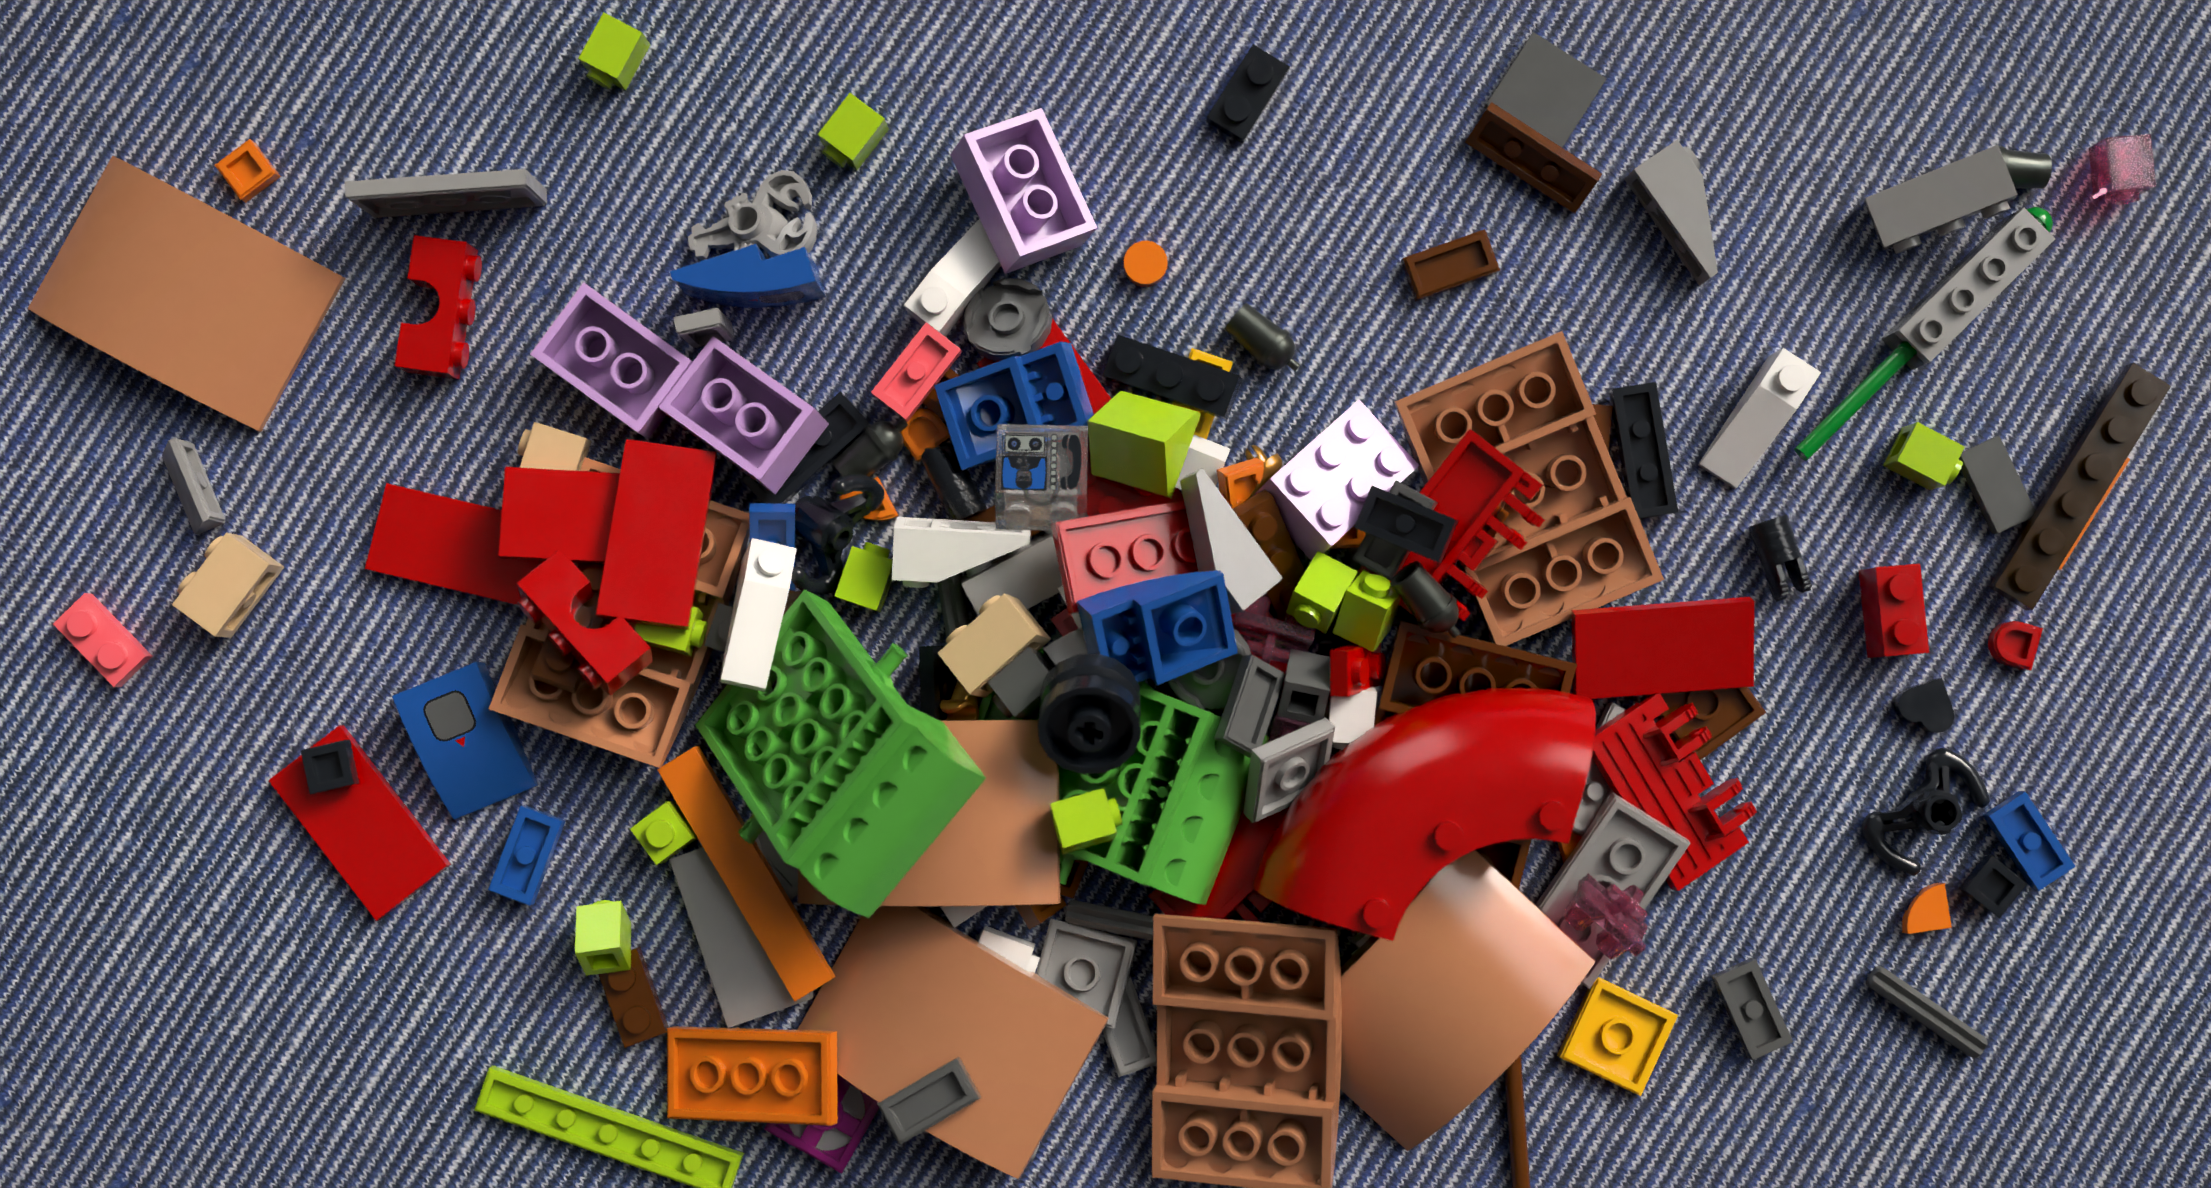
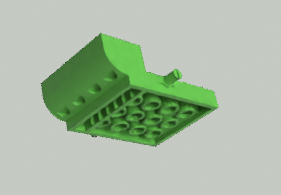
[695,589,986,918]
[978,647,1271,905]

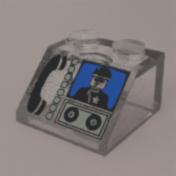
[995,424,1088,531]

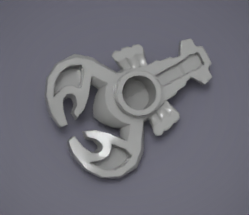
[688,170,817,260]

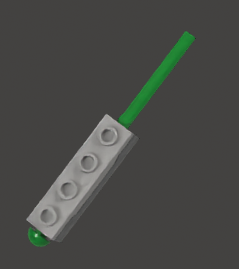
[1794,207,2055,461]

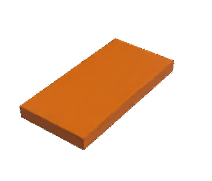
[667,1026,838,1126]

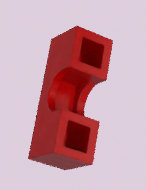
[394,235,482,380]
[517,549,653,696]

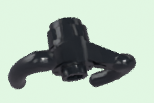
[791,475,885,595]
[1861,748,1990,876]

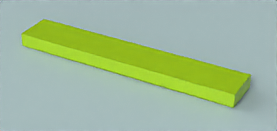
[474,1066,745,1188]

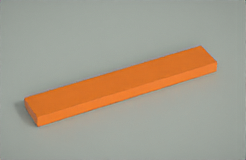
[657,746,836,1002]

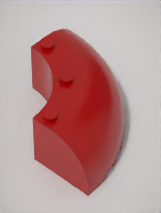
[1253,688,1596,941]

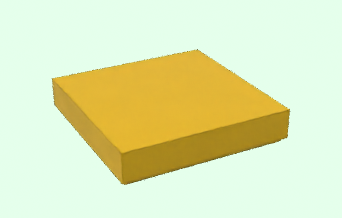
[1557,977,1678,1096]

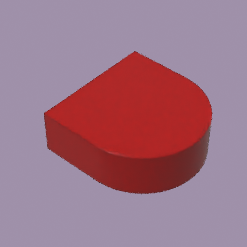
[1988,621,2043,671]

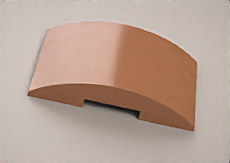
[28,156,346,432]
[1395,331,1664,646]
[489,457,750,769]
[798,720,1060,906]
[1340,850,1595,1151]
[797,906,1109,1179]
[1152,914,1342,1188]

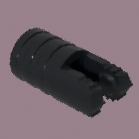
[921,444,987,521]
[1748,514,1812,602]

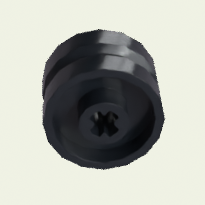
[1038,653,1141,774]

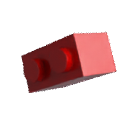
[1859,563,1929,658]

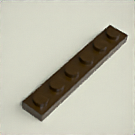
[1989,362,2171,611]

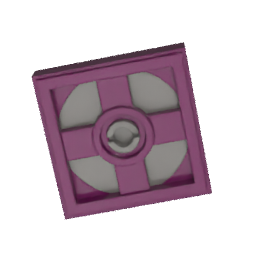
[764,1074,879,1174]

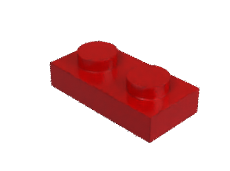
[1330,643,1386,697]

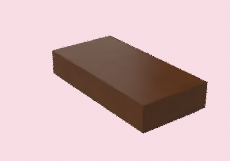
[1401,229,1500,302]

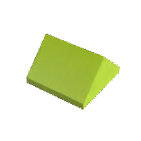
[1087,391,1201,498]

